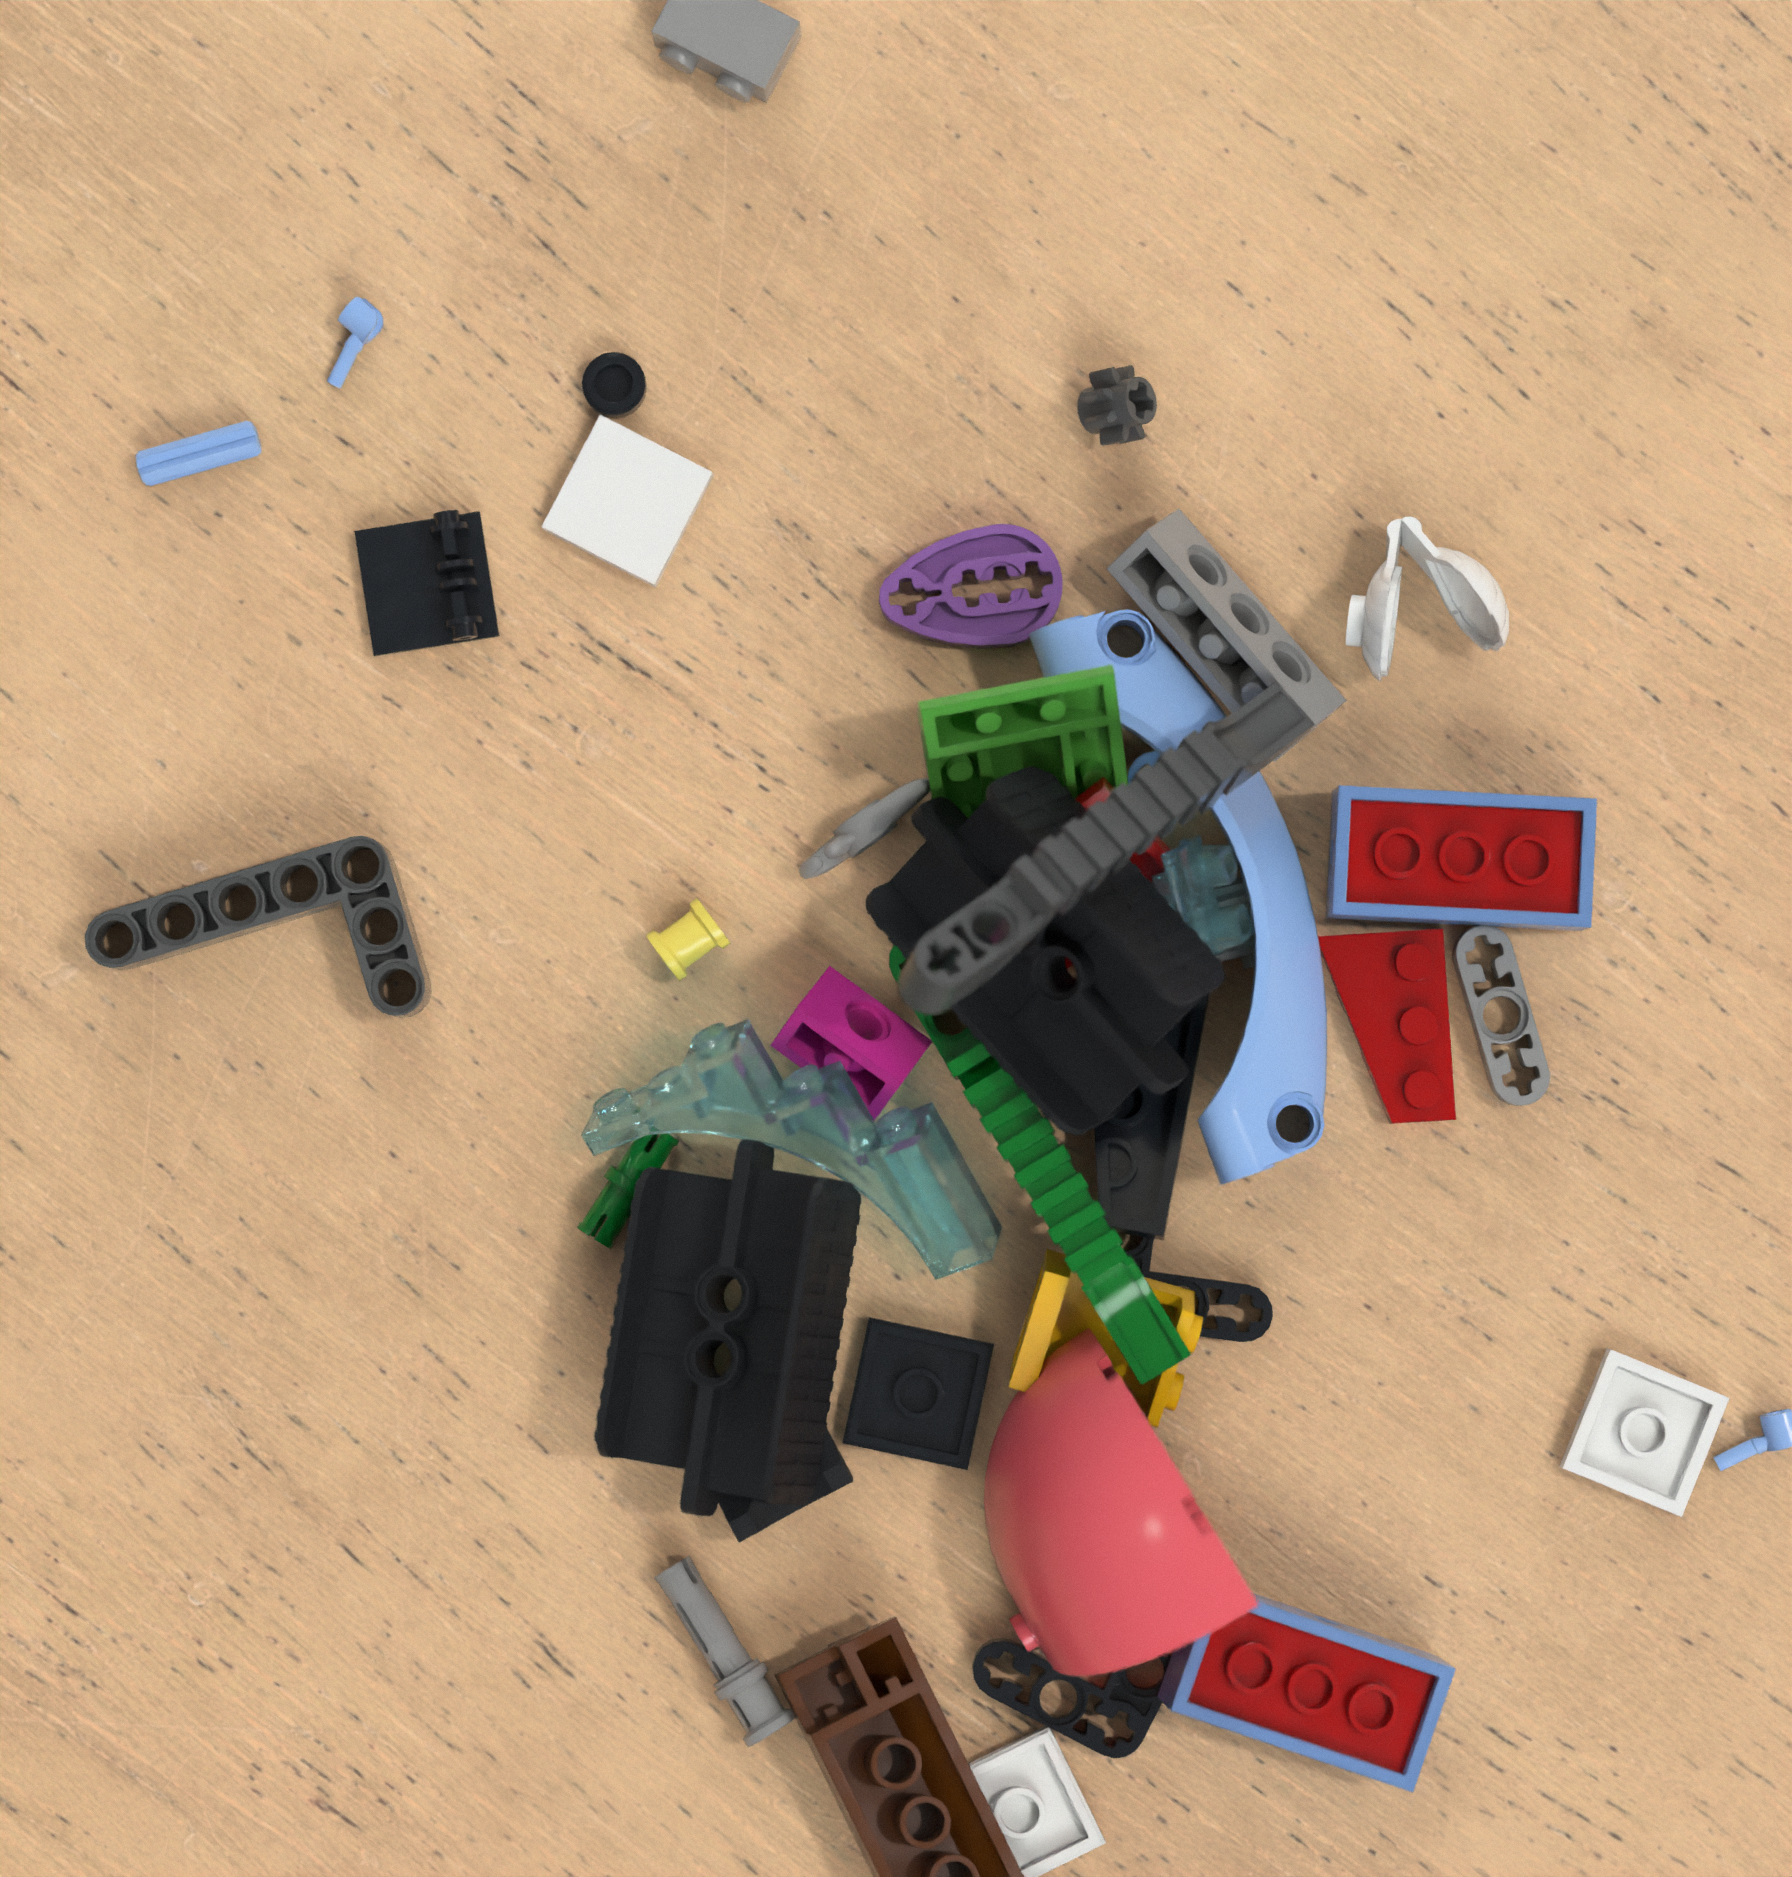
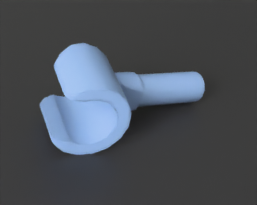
[327,297,383,388]
[1714,1409,1792,1471]

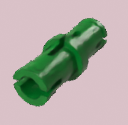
[577,1119,680,1249]

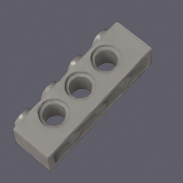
[1106,509,1347,762]

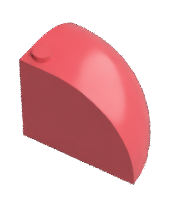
[984,1328,1259,1676]

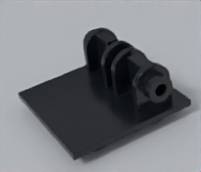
[354,510,500,656]

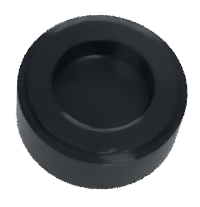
[582,352,647,419]

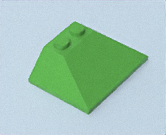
[917,665,1128,818]

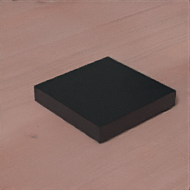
[842,1317,994,1470]

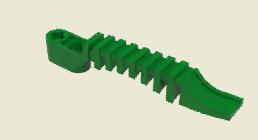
[889,945,1191,1385]

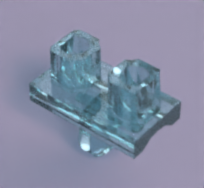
[1151,836,1253,956]

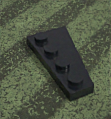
[1094,992,1210,1241]

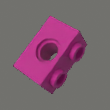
[770,965,933,1121]

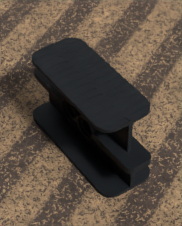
[865,766,1225,1135]
[594,1139,861,1516]

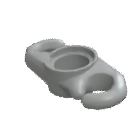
[799,778,930,879]

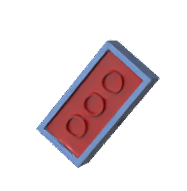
[1326,785,1597,931]
[1157,1593,1456,1792]

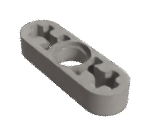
[1452,925,1550,1106]

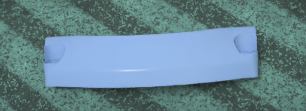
[1029,609,1327,1185]

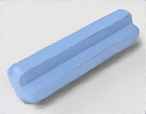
[136,421,261,486]

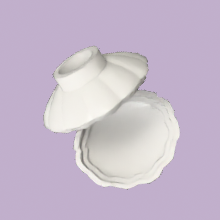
[1346,517,1509,682]

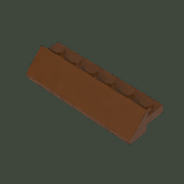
[774,1617,1024,1877]

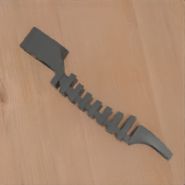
[898,682,1314,1014]

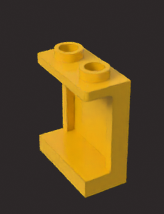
[1008,1249,1203,1428]

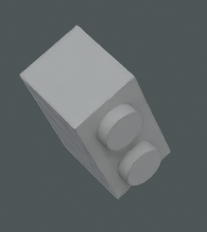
[651,0,801,103]

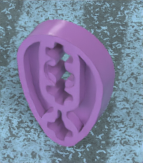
[879,524,1063,649]

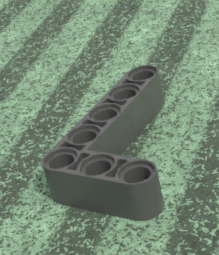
[85,836,432,1018]

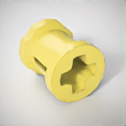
[646,898,731,981]

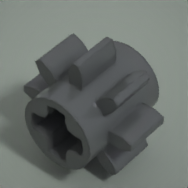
[1077,365,1157,446]

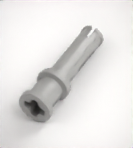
[654,1555,795,1747]

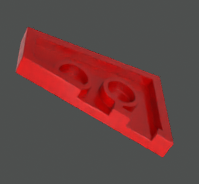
[1318,929,1456,1124]

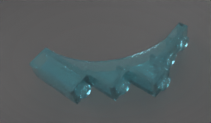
[581,1019,1002,1280]

